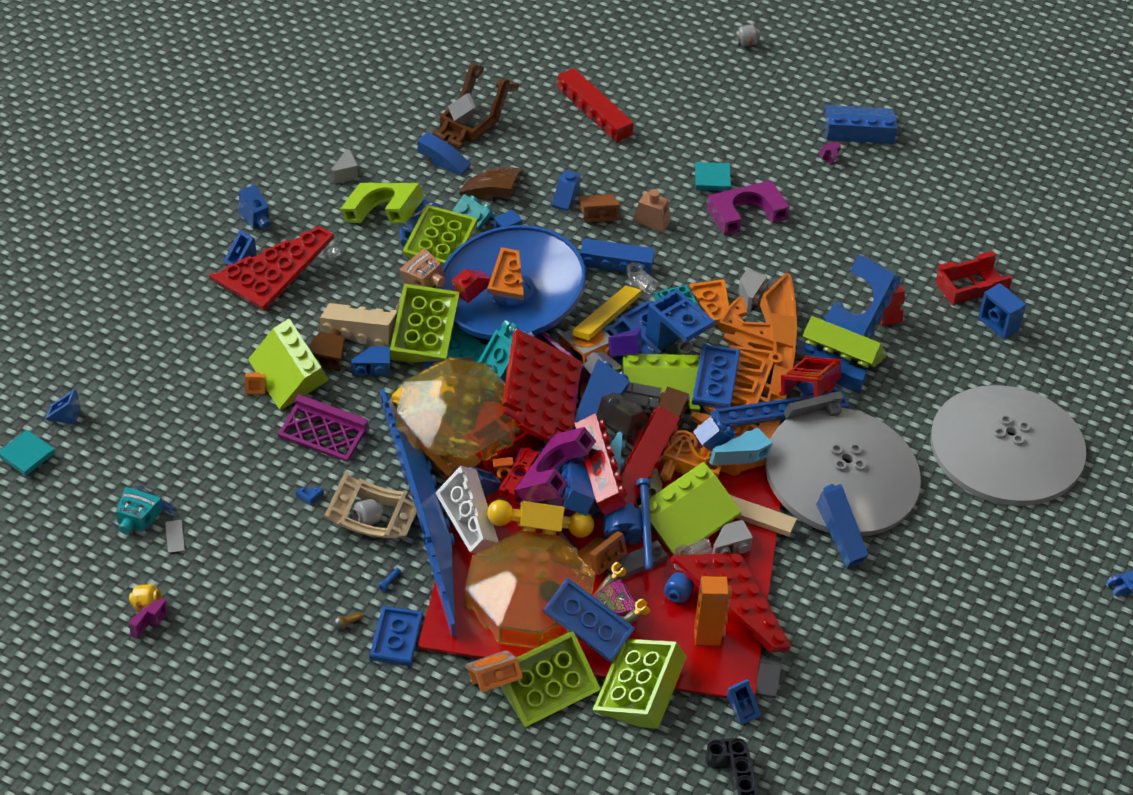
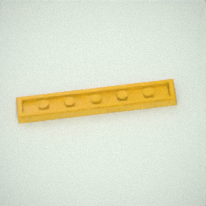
[573,285,642,341]

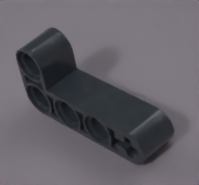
[705,738,758,795]

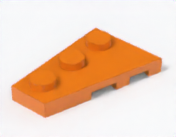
[487,247,524,300]
[689,279,731,325]

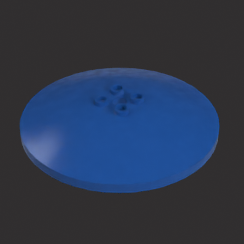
[437,225,586,340]

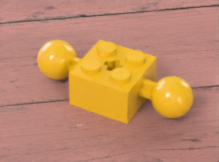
[487,500,594,538]

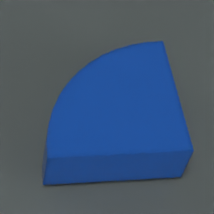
[295,487,324,506]

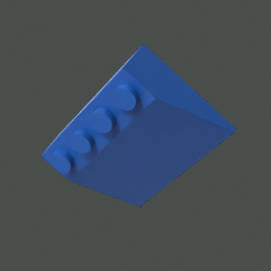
[825,105,897,144]

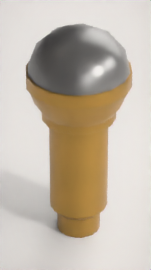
[333,611,364,631]

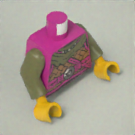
[593,562,650,625]

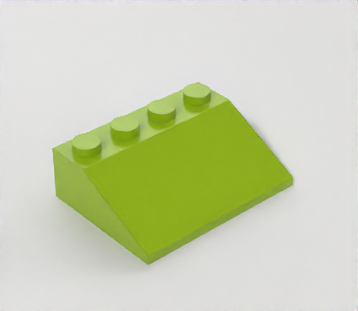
[402,204,477,267]
[390,284,460,363]
[803,316,887,368]
[248,319,329,411]
[622,354,700,412]
[639,462,742,555]
[500,631,601,727]
[593,639,687,729]

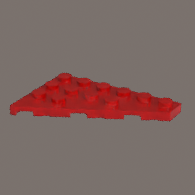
[209,226,334,311]
[670,553,791,653]

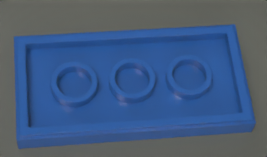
[692,344,741,409]
[542,577,635,662]

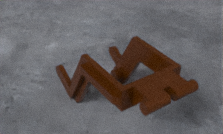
[432,64,519,149]

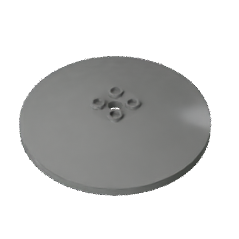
[930,385,1086,506]
[765,408,921,537]

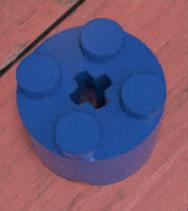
[602,502,643,545]

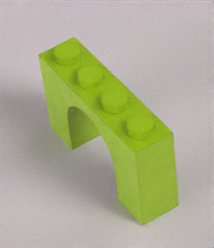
[340,183,425,224]

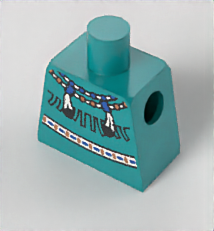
[116,487,163,535]

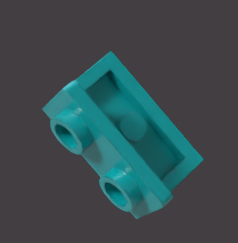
[452,194,496,230]

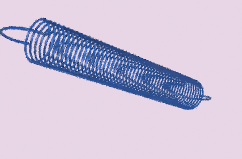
[133,486,180,514]

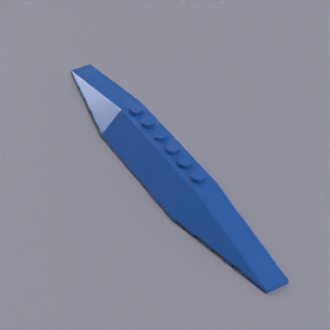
[380,389,456,638]

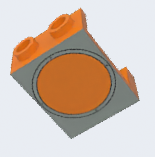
[560,329,617,364]
[466,650,523,692]

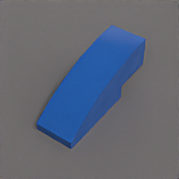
[417,132,471,176]
[813,349,867,393]

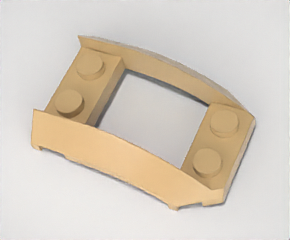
[324,471,417,538]

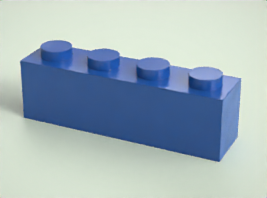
[580,238,655,276]
[560,458,595,516]

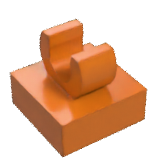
[245,372,265,394]
[493,457,514,480]

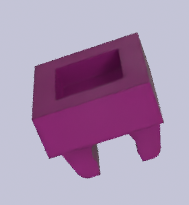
[819,141,841,164]

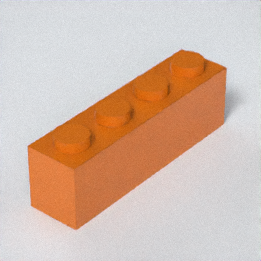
[694,576,732,646]

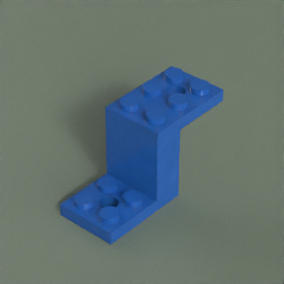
[621,289,715,351]

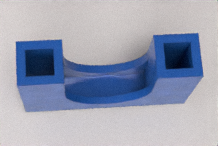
[825,255,902,339]

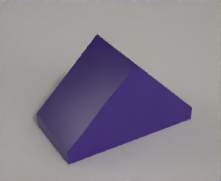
[608,328,643,356]

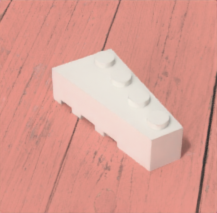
[436,466,499,556]

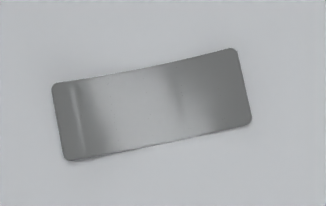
[165,520,185,552]

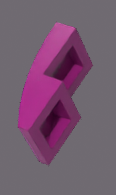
[129,598,168,639]

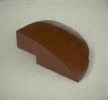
[459,167,523,201]

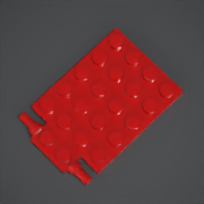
[502,329,582,443]

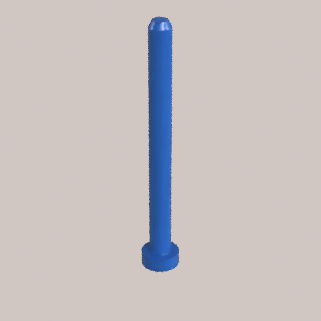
[637,478,653,571]

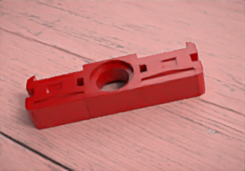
[499,447,540,501]

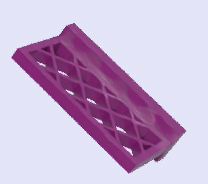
[278,394,370,463]

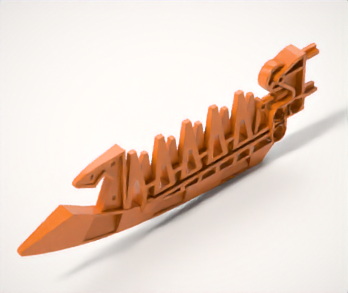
[660,273,797,482]

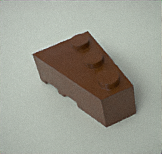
[653,386,691,441]

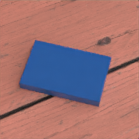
[369,606,423,666]

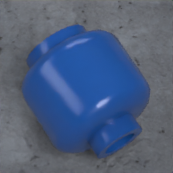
[664,573,694,603]

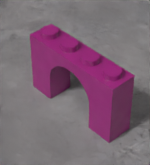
[707,180,790,236]
[515,427,596,503]

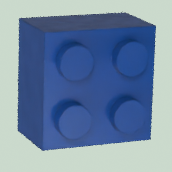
[978,283,1026,339]

